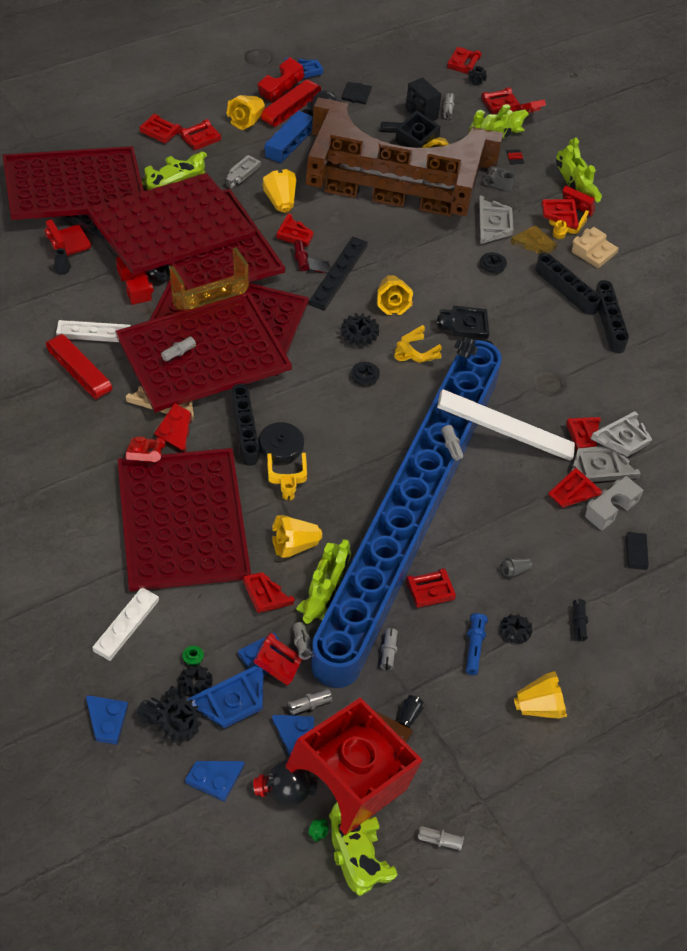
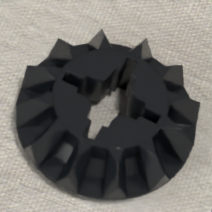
[480,252,507,274]
[146,266,168,282]
[351,362,380,386]
[500,614,533,644]
[179,664,213,696]

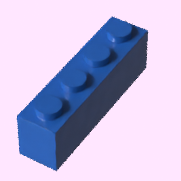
[264,110,313,164]

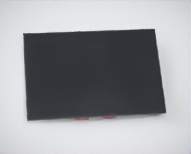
[506,149,525,165]
[307,258,331,273]

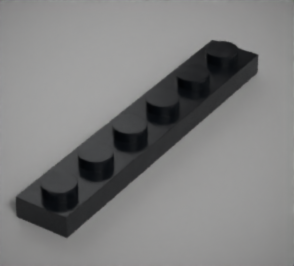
[309,236,368,311]

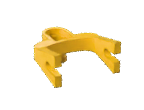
[549,210,589,239]
[394,325,442,363]
[267,453,307,500]

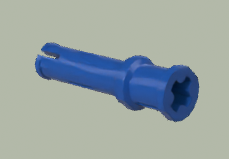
[466,613,488,675]

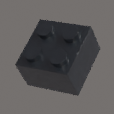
[405,77,442,121]
[395,110,441,148]

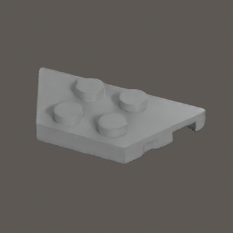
[479,195,513,244]
[591,411,652,457]
[572,446,641,482]

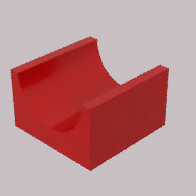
[285,697,423,836]

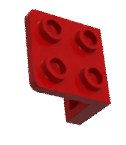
[44,219,91,256]

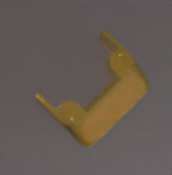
[170,248,249,310]

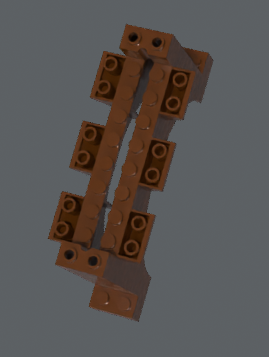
[306,97,503,217]

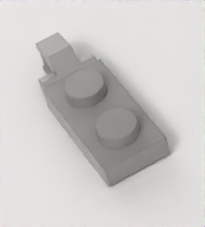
[226,155,261,189]

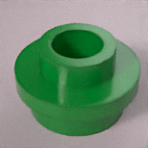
[183,646,204,666]
[309,819,329,842]

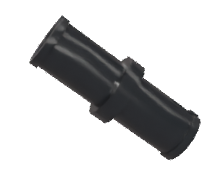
[572,599,588,641]

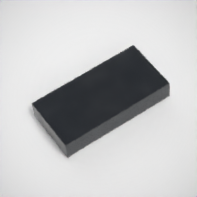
[626,532,649,570]

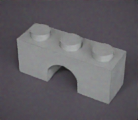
[585,476,643,531]

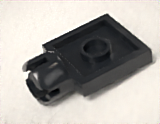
[437,306,490,339]

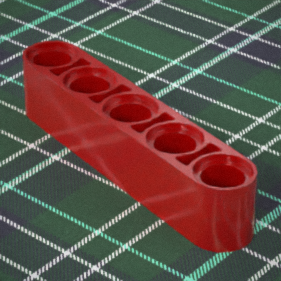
[261,79,321,127]
[46,333,112,399]

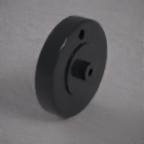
[259,422,304,462]

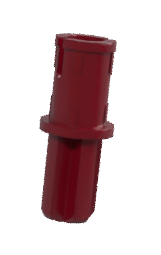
[294,240,309,272]

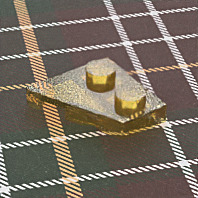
[511,225,557,254]

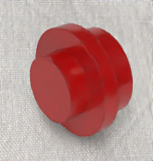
[253,774,269,797]

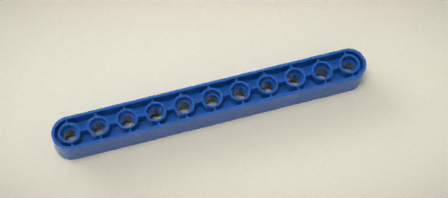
[311,340,502,688]

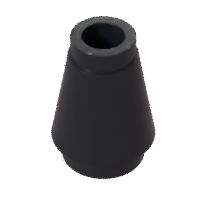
[54,248,71,274]
[398,695,424,728]

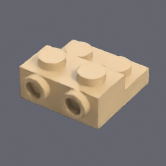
[572,227,619,269]

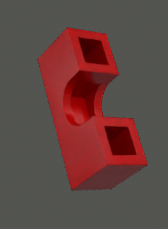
[257,57,305,103]
[116,257,154,305]

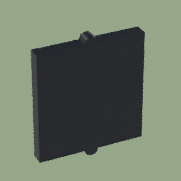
[342,81,372,105]

